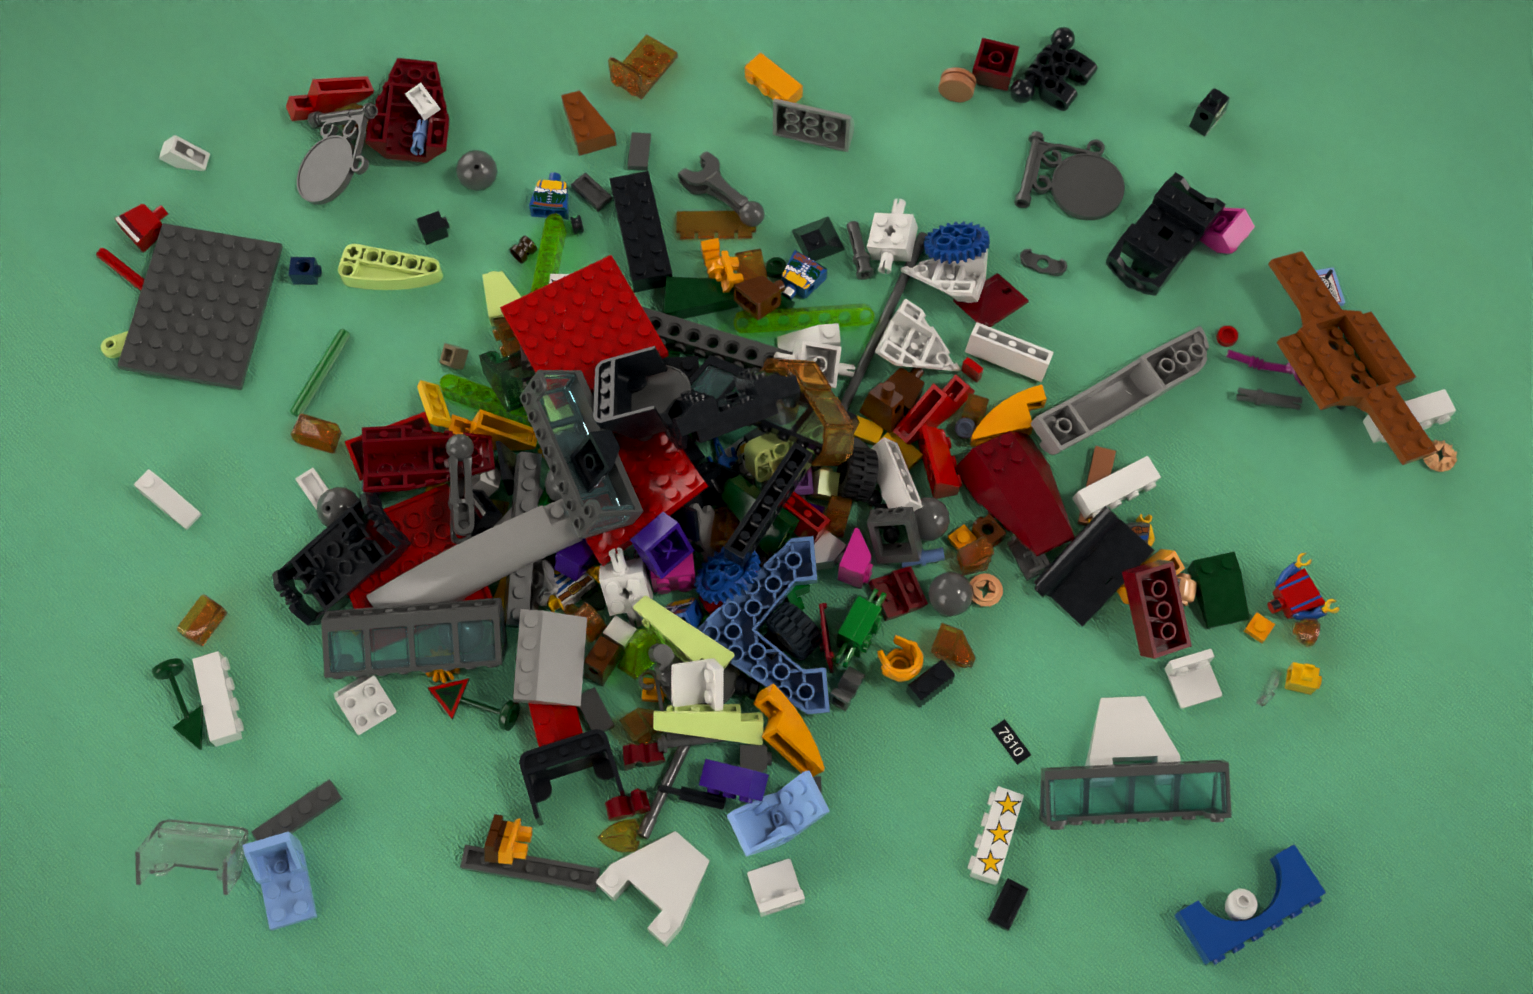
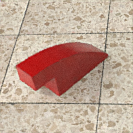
[286,76,374,121]
[893,374,975,445]

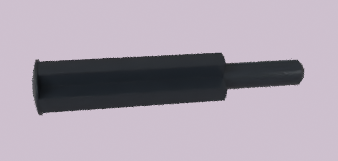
[657,784,726,810]

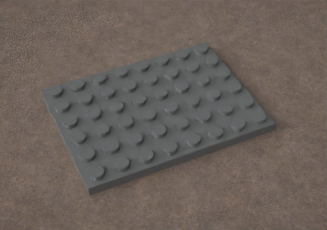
[117,223,283,390]

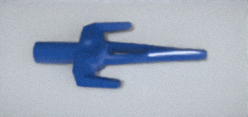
[707,437,738,468]

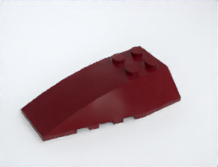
[366,58,450,163]
[362,425,495,493]
[955,431,1075,557]

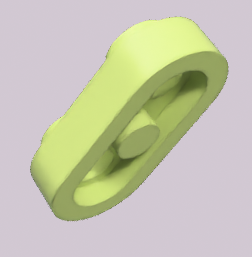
[101,331,128,358]

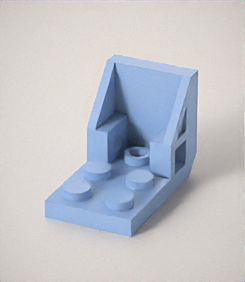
[727,770,830,857]
[243,831,317,931]

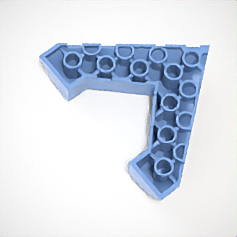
[697,536,830,714]

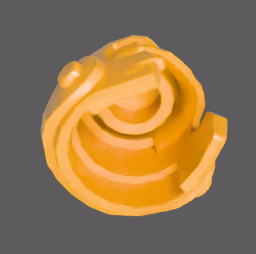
[877,635,923,682]

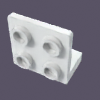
[1164,649,1222,709]
[671,658,724,711]
[334,674,396,735]
[747,859,805,917]

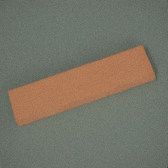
[1077,446,1116,526]

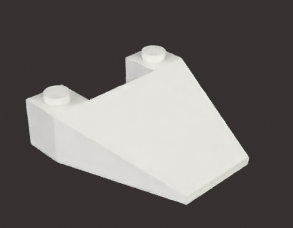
[1085,696,1183,787]
[596,831,710,947]

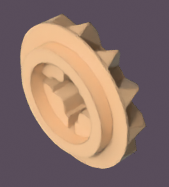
[1423,439,1457,472]
[970,573,1003,607]

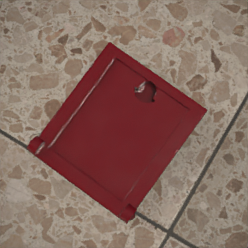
[953,273,1029,327]
[819,603,834,673]

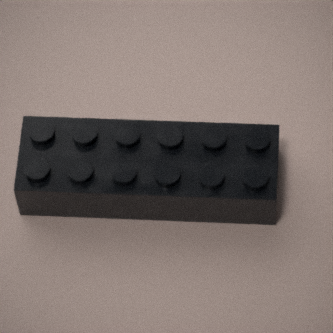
[610,171,673,293]

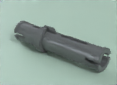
[1236,387,1302,410]

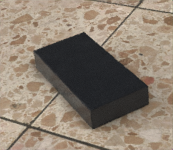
[988,878,1028,931]

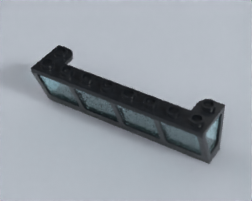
[689,355,860,466]

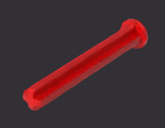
[96,247,145,291]

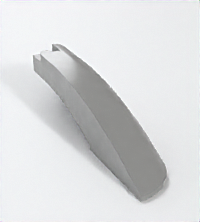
[1030,326,1209,455]
[367,499,582,607]

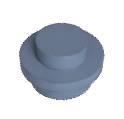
[955,418,976,439]

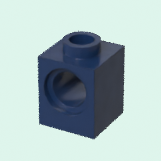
[289,257,322,285]

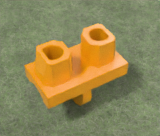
[708,251,744,293]

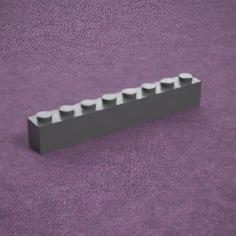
[503,452,542,628]

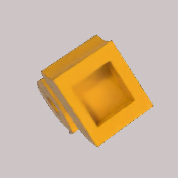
[701,238,721,279]

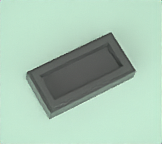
[628,132,651,171]
[571,172,612,212]
[580,687,615,732]

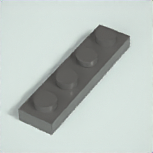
[251,779,343,841]

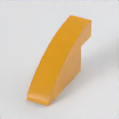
[970,385,1047,447]
[445,409,537,451]
[754,683,825,777]

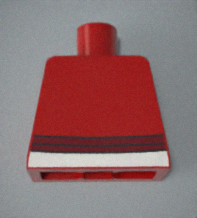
[115,204,169,253]

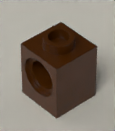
[972,514,1006,553]

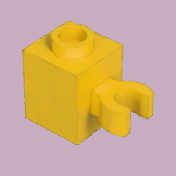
[1285,662,1322,695]

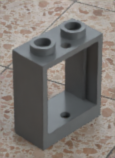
[867,506,923,564]

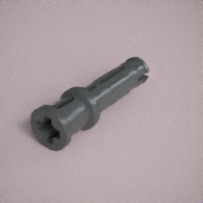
[846,221,874,280]

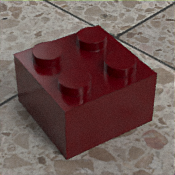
[972,38,1020,91]

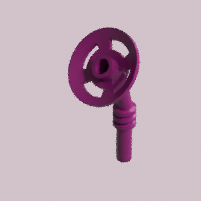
[1226,350,1304,386]

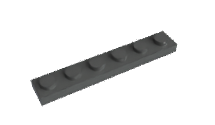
[460,845,600,893]

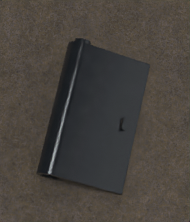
[1034,506,1155,627]

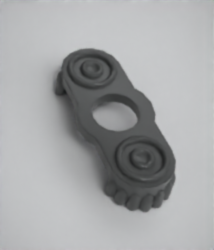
[1020,248,1067,276]

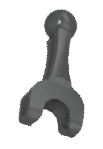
[678,151,765,227]
[446,434,475,545]

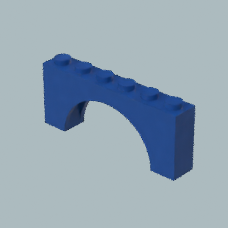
[1174,845,1326,965]

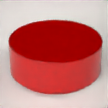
[1216,326,1239,347]

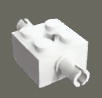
[867,199,918,274]
[773,340,855,389]
[599,548,653,627]

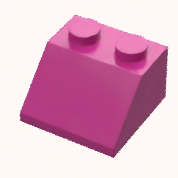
[1200,208,1255,254]
[837,528,873,589]

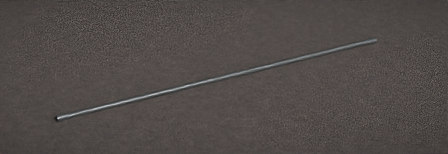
[636,232,928,840]

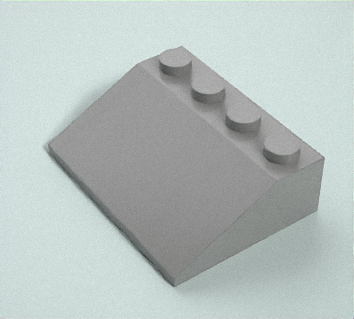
[773,98,855,152]
[513,609,587,707]

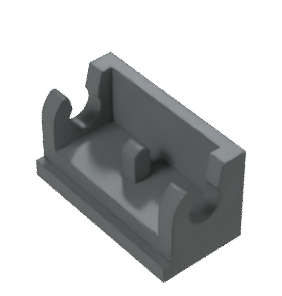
[1007,535,1050,581]

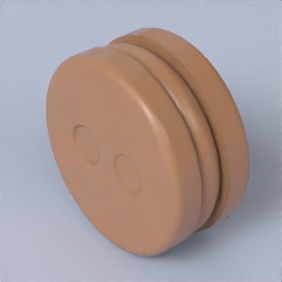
[938,67,976,102]

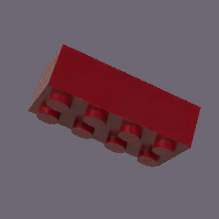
[1122,560,1192,659]

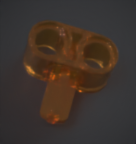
[825,495,852,538]
[564,602,607,643]

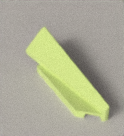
[633,596,734,669]

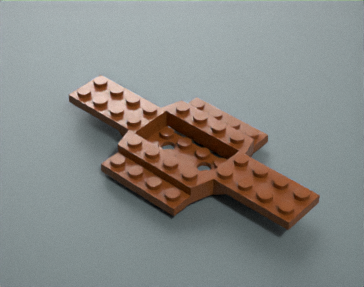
[1268,251,1438,465]

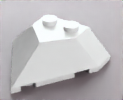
[900,249,988,303]
[875,299,961,372]

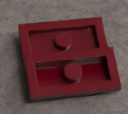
[869,566,928,621]

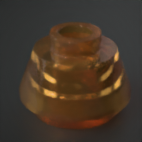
[1293,618,1320,647]

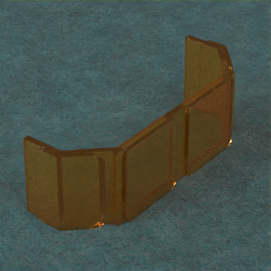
[760,358,854,466]

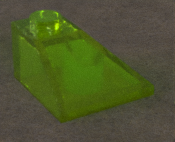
[617,627,663,680]

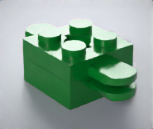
[835,588,887,668]

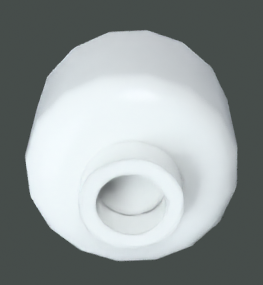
[1225,889,1258,921]

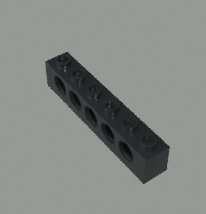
[724,443,813,567]

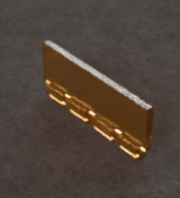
[676,211,756,239]

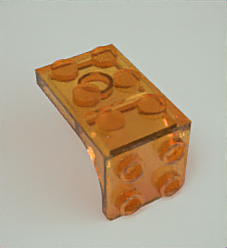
[608,34,678,99]

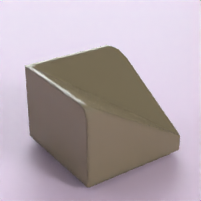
[439,343,469,370]

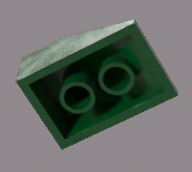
[1187,552,1250,629]

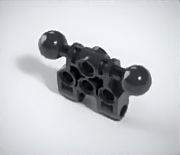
[1010,27,1098,111]

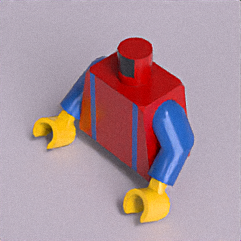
[1267,553,1340,622]

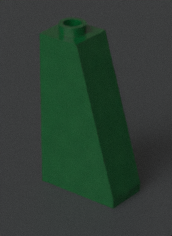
[663,277,739,319]
[721,475,800,558]

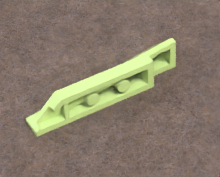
[653,704,763,745]

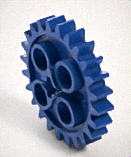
[924,221,990,264]
[694,546,761,605]

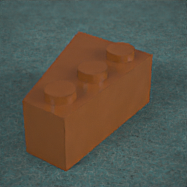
[561,90,617,156]

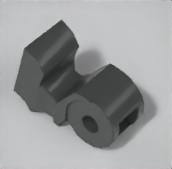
[648,644,675,686]
[829,666,865,712]

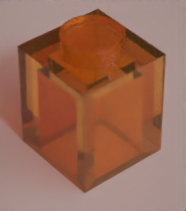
[962,393,989,426]

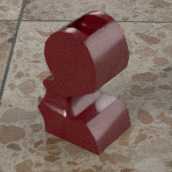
[622,743,666,771]
[605,788,651,821]

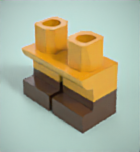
[484,814,533,865]

